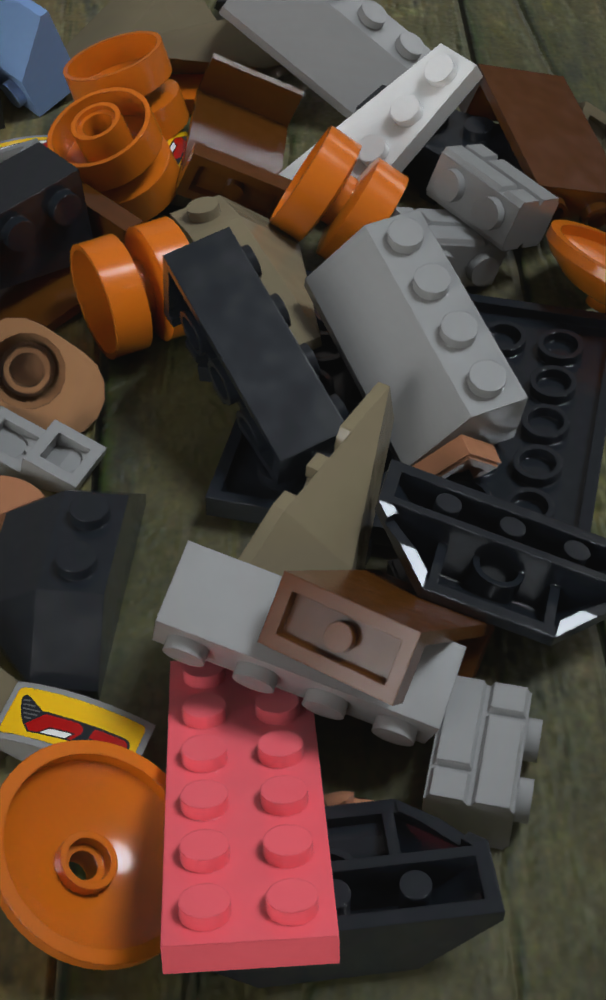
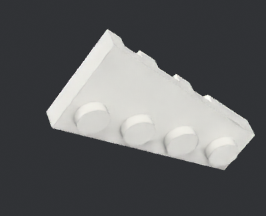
[278,43,483,180]

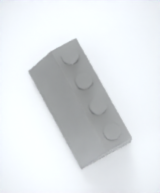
[219,0,431,118]
[304,209,528,466]
[152,540,466,746]

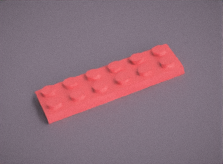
[160,661,340,974]

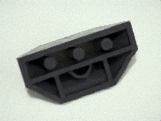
[375,459,606,646]
[0,490,146,700]
[211,799,505,988]

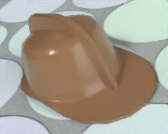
[0,318,105,433]

